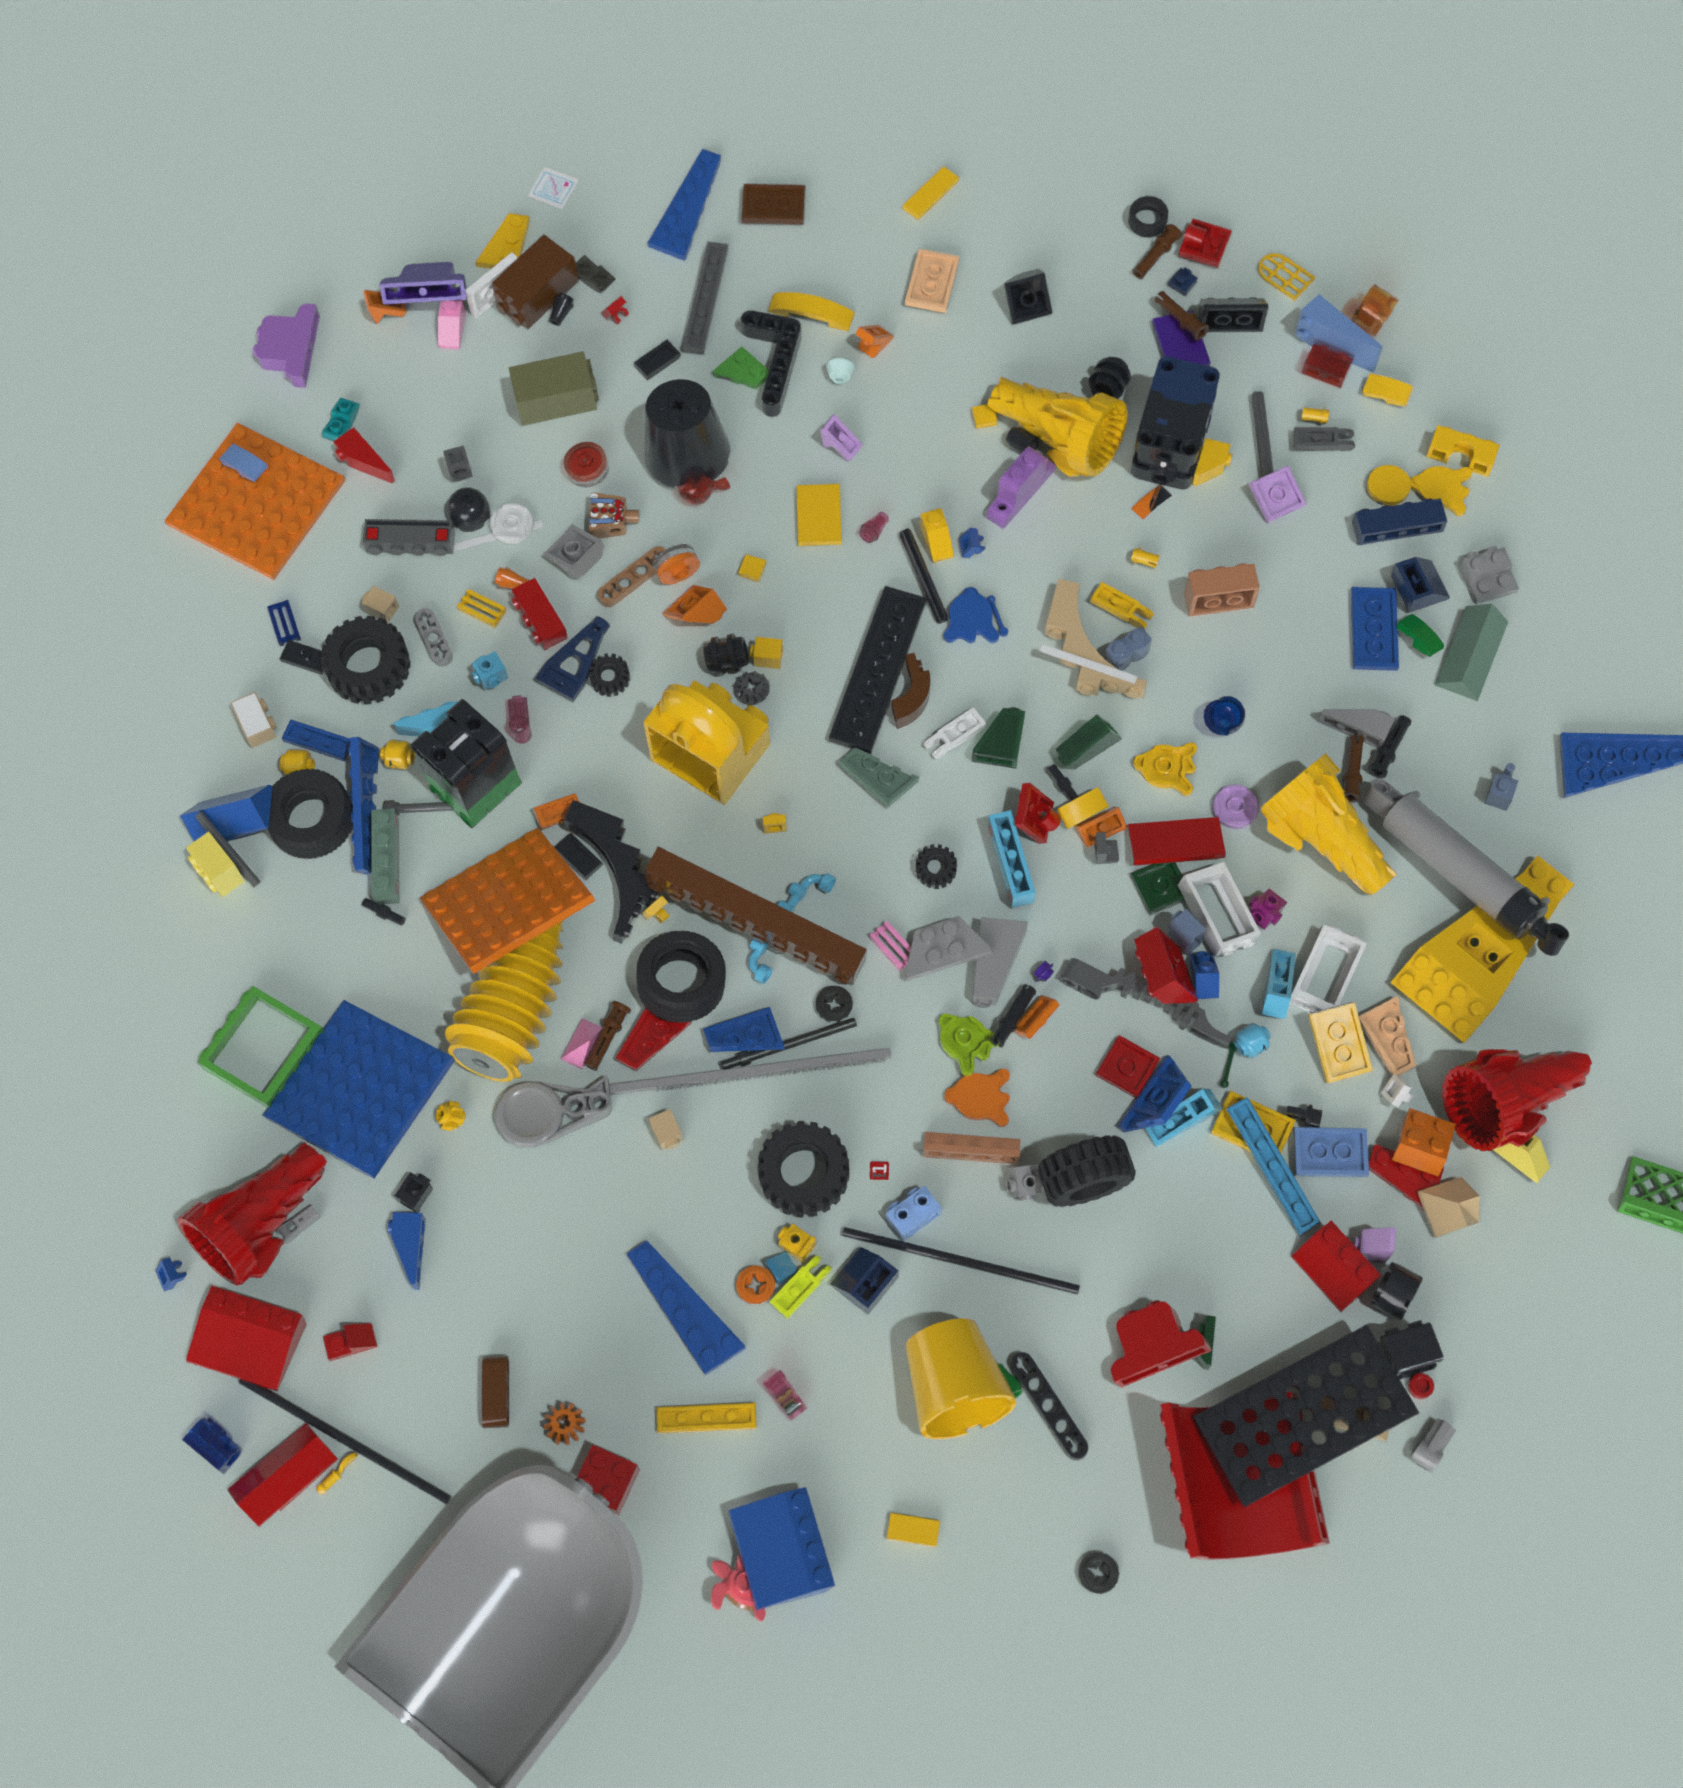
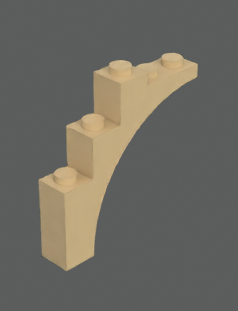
[1045,579,1147,698]

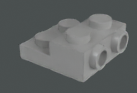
[1460,546,1519,604]

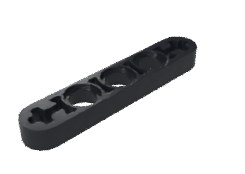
[1011,1352,1088,1461]

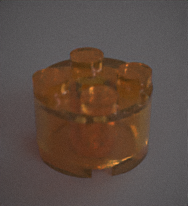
[1351,284,1399,336]

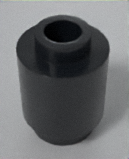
[1006,426,1039,453]

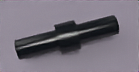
[1048,764,1079,801]
[362,898,406,926]

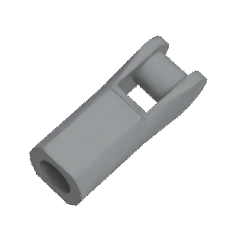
[276,1205,321,1244]

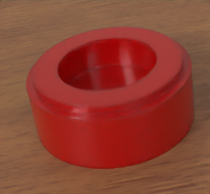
[1408,1373,1434,1400]

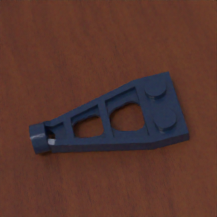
[535,616,610,702]

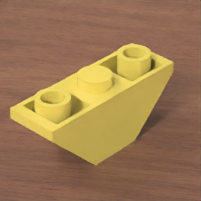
[1494,1135,1550,1183]

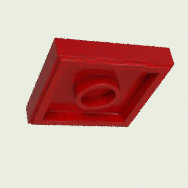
[1096,1035,1160,1099]

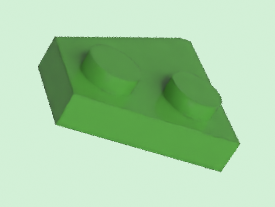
[712,346,769,389]

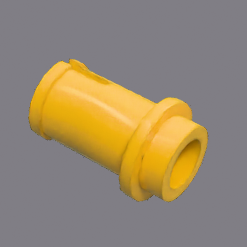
[1302,407,1329,425]
[1131,547,1160,569]

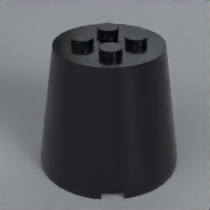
[645,379,731,489]

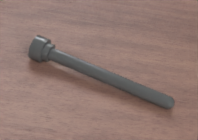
[384,800,453,815]

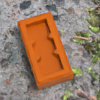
[533,793,579,830]
[1015,995,1060,1039]

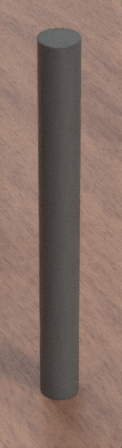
[195,811,261,887]

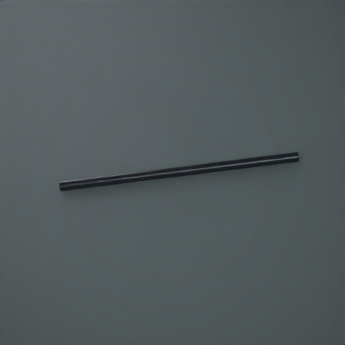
[842,1227,1080,1295]
[239,1380,452,1505]

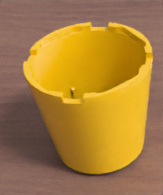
[906,1318,1016,1439]

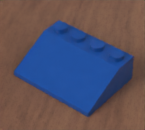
[728,1487,835,1611]

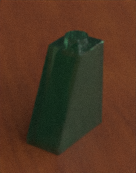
[972,707,1025,769]
[1056,714,1122,769]

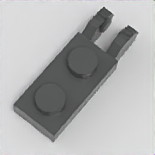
[1293,427,1355,451]

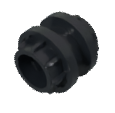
[1088,357,1131,399]
[703,633,749,676]

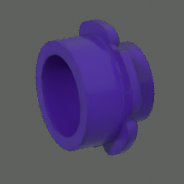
[1033,960,1055,982]

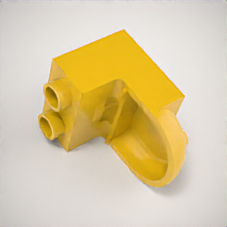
[643,680,770,806]

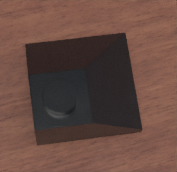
[1004,269,1053,325]

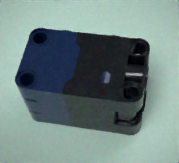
[1131,356,1220,490]

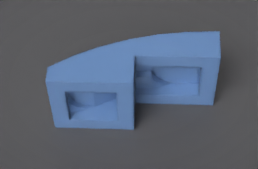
[219,444,268,482]

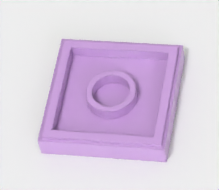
[1248,466,1307,523]

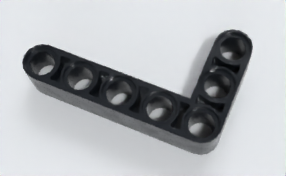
[741,310,801,417]

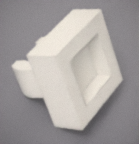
[1381,1074,1414,1107]

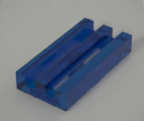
[267,600,301,647]

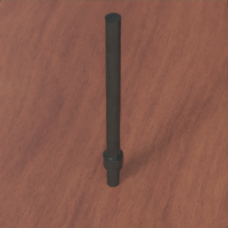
[721,1018,857,1070]

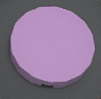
[1213,784,1259,829]

